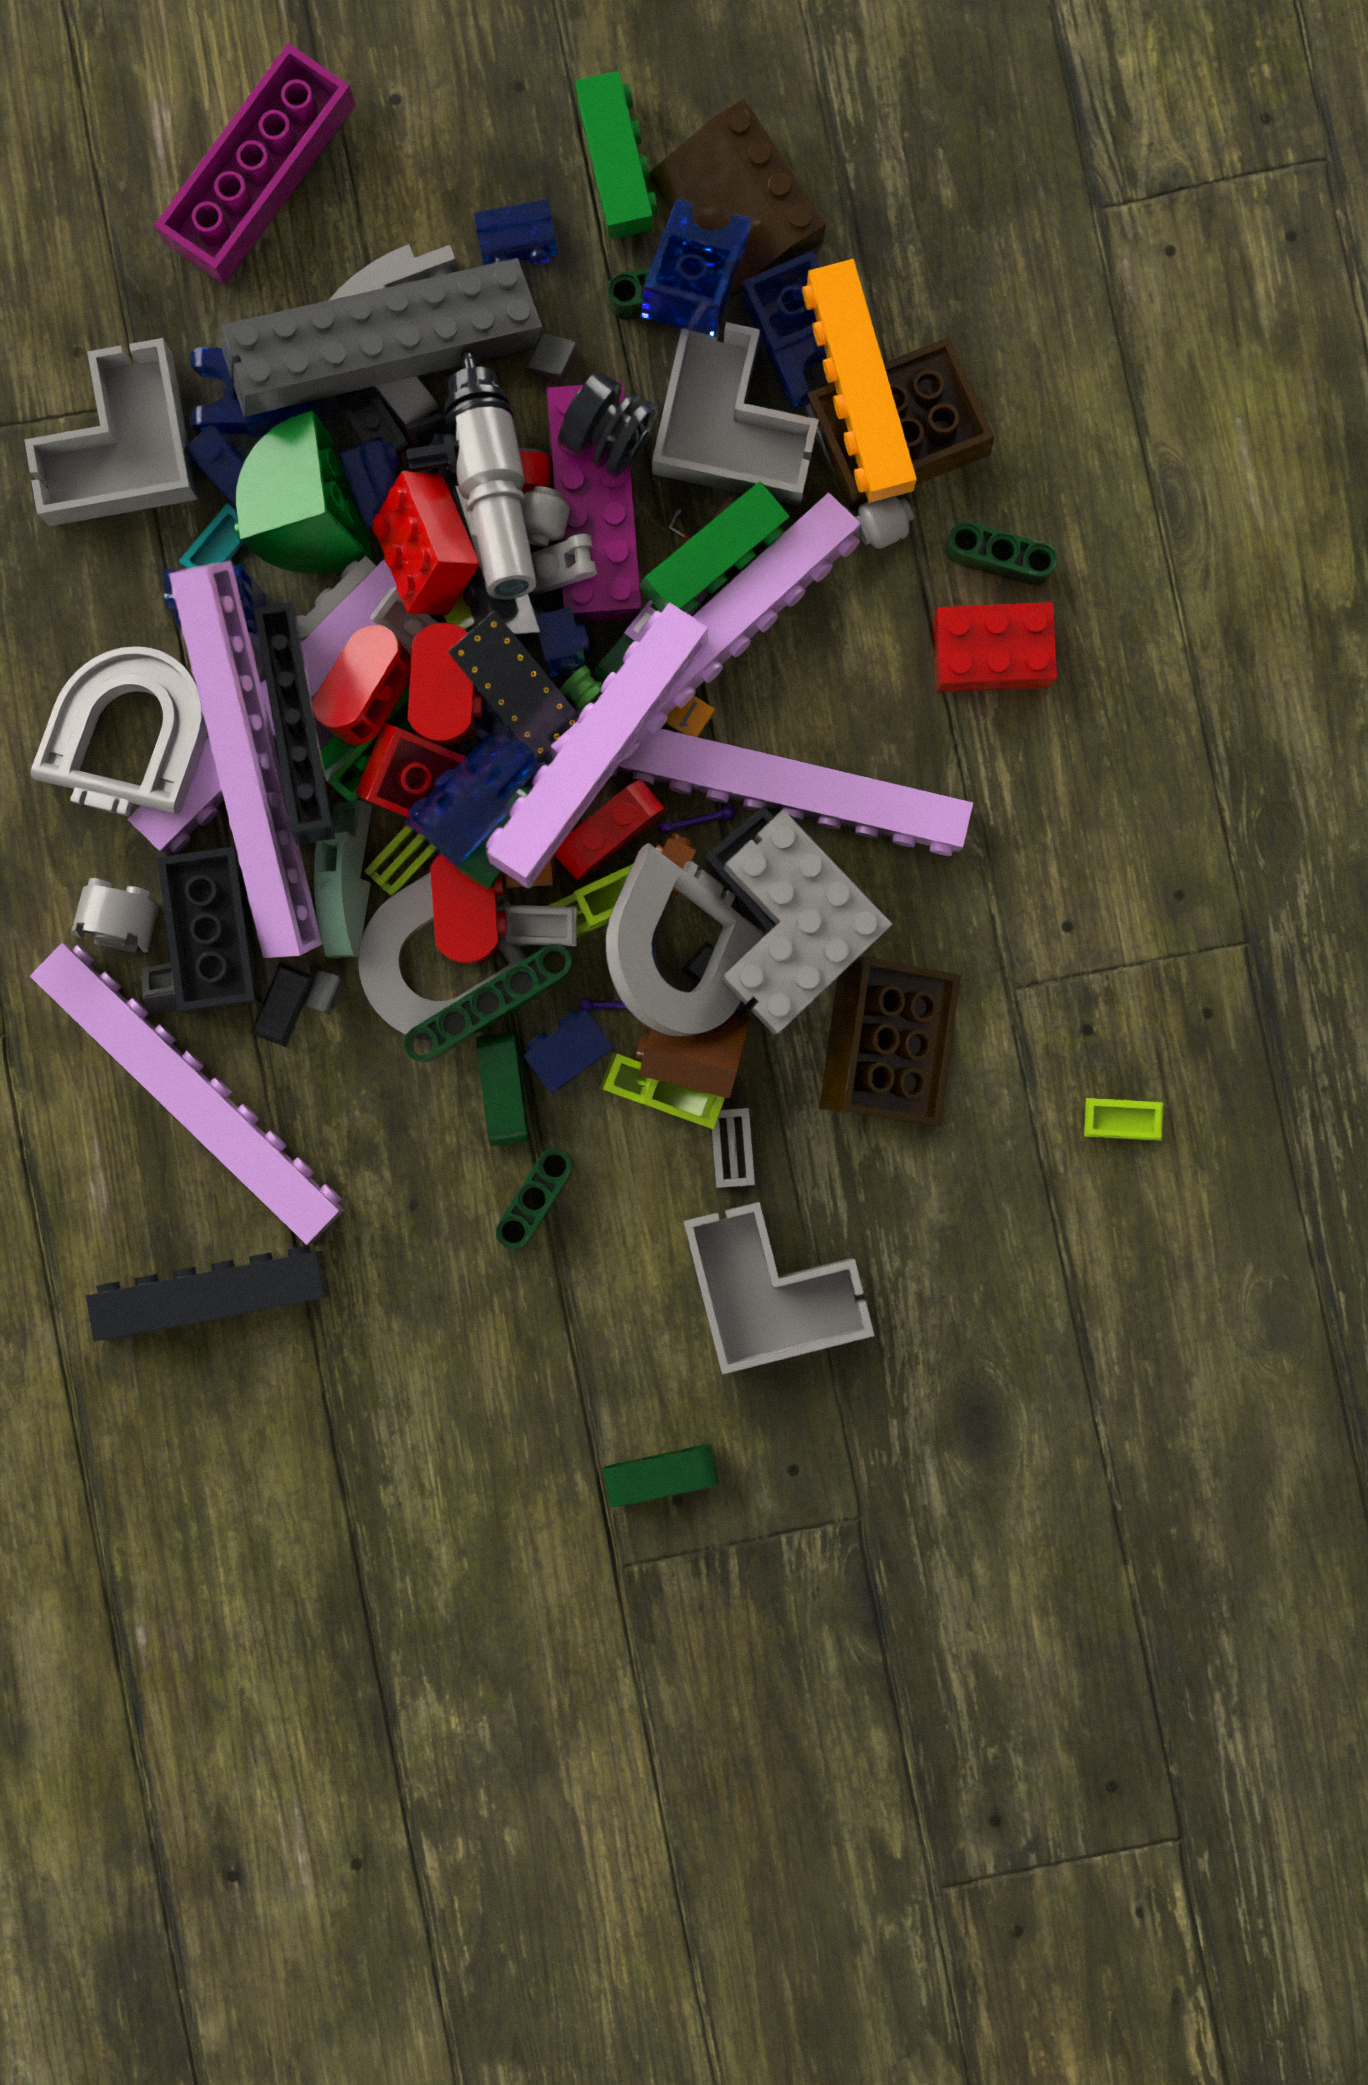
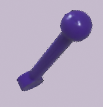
[657,805,736,834]
[578,997,628,1012]

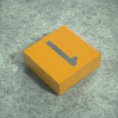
[665,696,715,737]

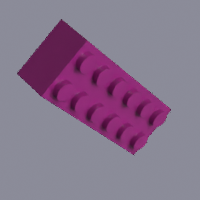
[154,43,356,286]
[547,382,641,624]

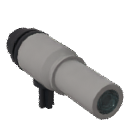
[406,350,537,600]

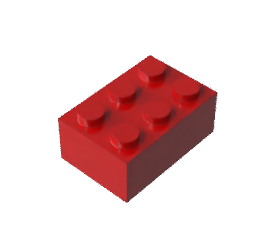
[372,471,480,615]
[933,602,1057,693]
[355,723,500,843]

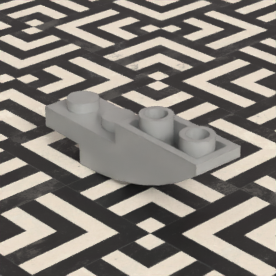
[329,244,458,300]

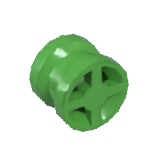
[559,665,603,714]

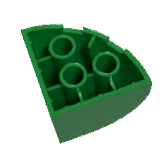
[235,411,374,574]

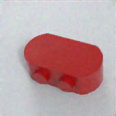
[408,623,483,746]
[312,625,412,745]
[554,779,666,883]
[430,846,507,966]

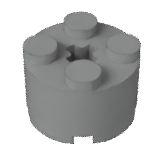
[71,878,159,953]

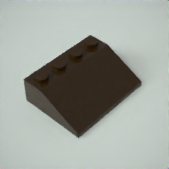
[649,98,826,300]
[808,337,994,511]
[819,956,961,1127]

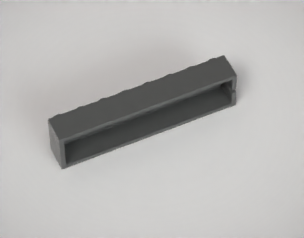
[221,258,542,417]

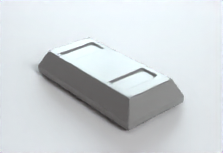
[505,905,576,946]

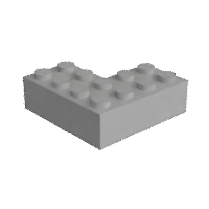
[652,313,819,506]
[24,338,198,526]
[721,810,892,1035]
[684,1202,875,1374]

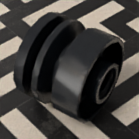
[557,371,657,478]

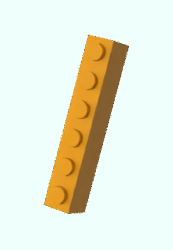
[802,259,917,503]

